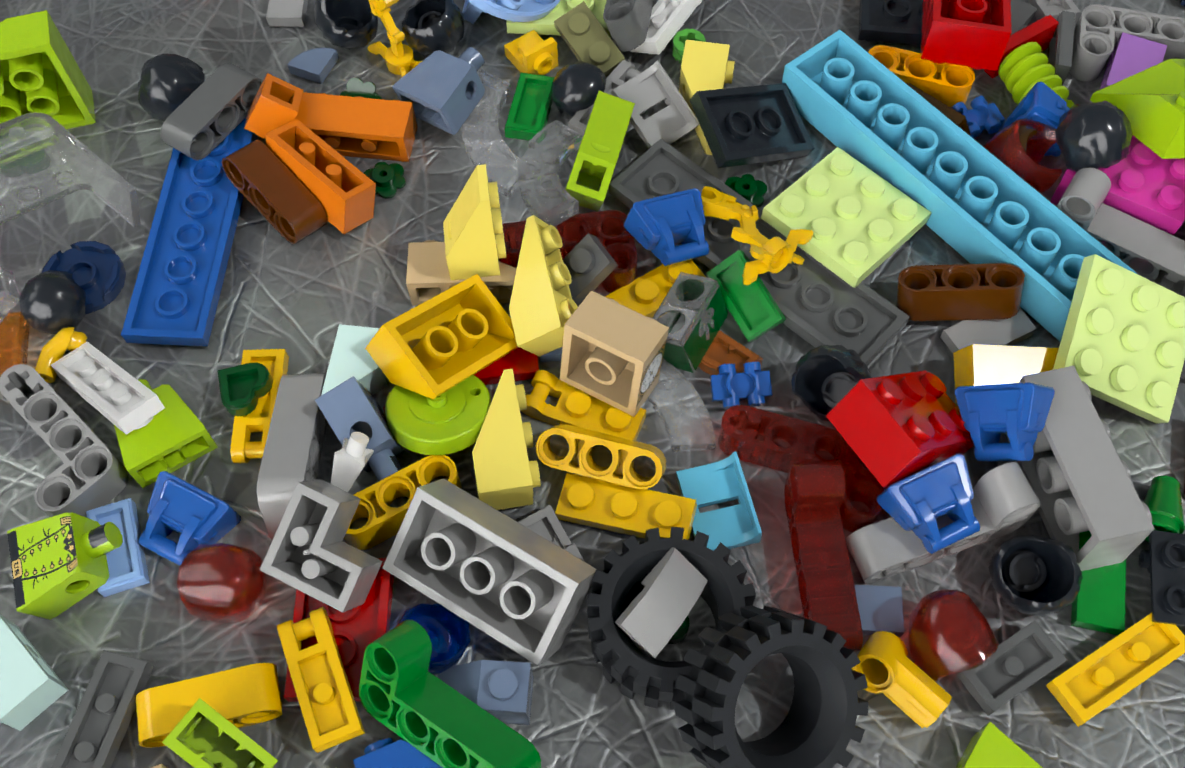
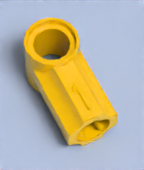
[852,631,952,728]

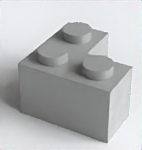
[260,479,383,612]

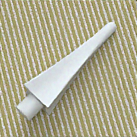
[330,432,374,492]

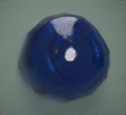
[397,603,470,675]

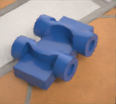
[951,96,1005,139]
[710,362,773,409]

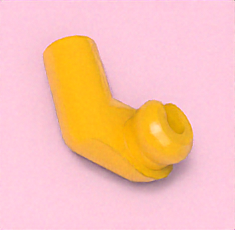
[35,327,87,383]

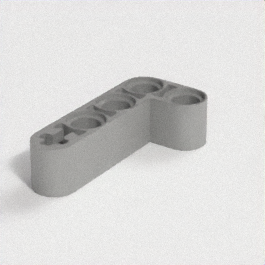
[1069,4,1185,81]
[1057,168,1185,297]
[0,364,129,518]
[257,373,327,540]
[845,462,1041,584]

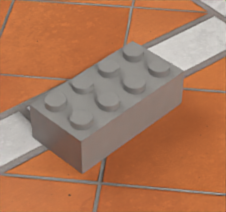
[1004,366,1155,571]
[382,478,597,666]

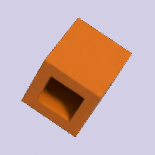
[244,73,303,139]

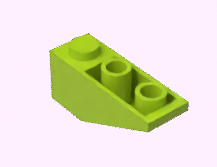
[562,91,635,212]

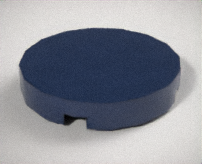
[42,241,126,314]

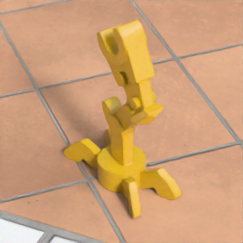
[367,0,422,77]
[701,186,813,285]

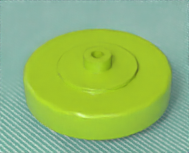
[385,375,491,455]

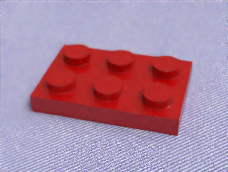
[284,558,394,702]

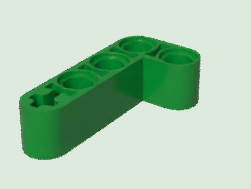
[359,620,541,768]

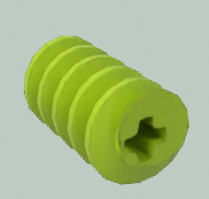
[998,42,1074,108]

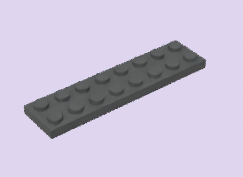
[609,139,910,366]

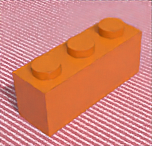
[294,92,418,162]
[266,119,376,234]

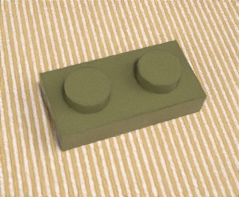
[554,1,625,77]

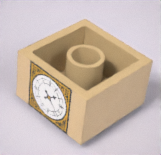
[560,291,669,417]

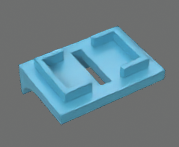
[676,451,762,551]

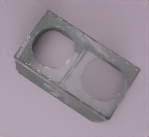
[653,272,728,373]

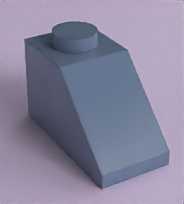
[438,660,534,725]

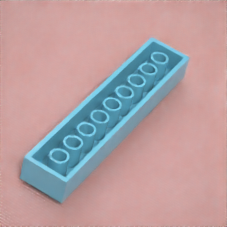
[782,30,1137,342]

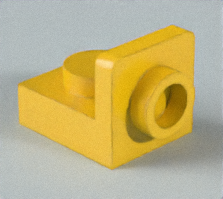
[504,30,558,75]

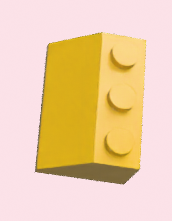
[365,274,518,399]

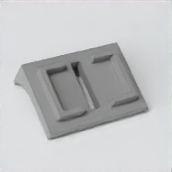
[611,60,699,149]

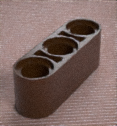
[222,140,328,244]
[896,263,1025,321]

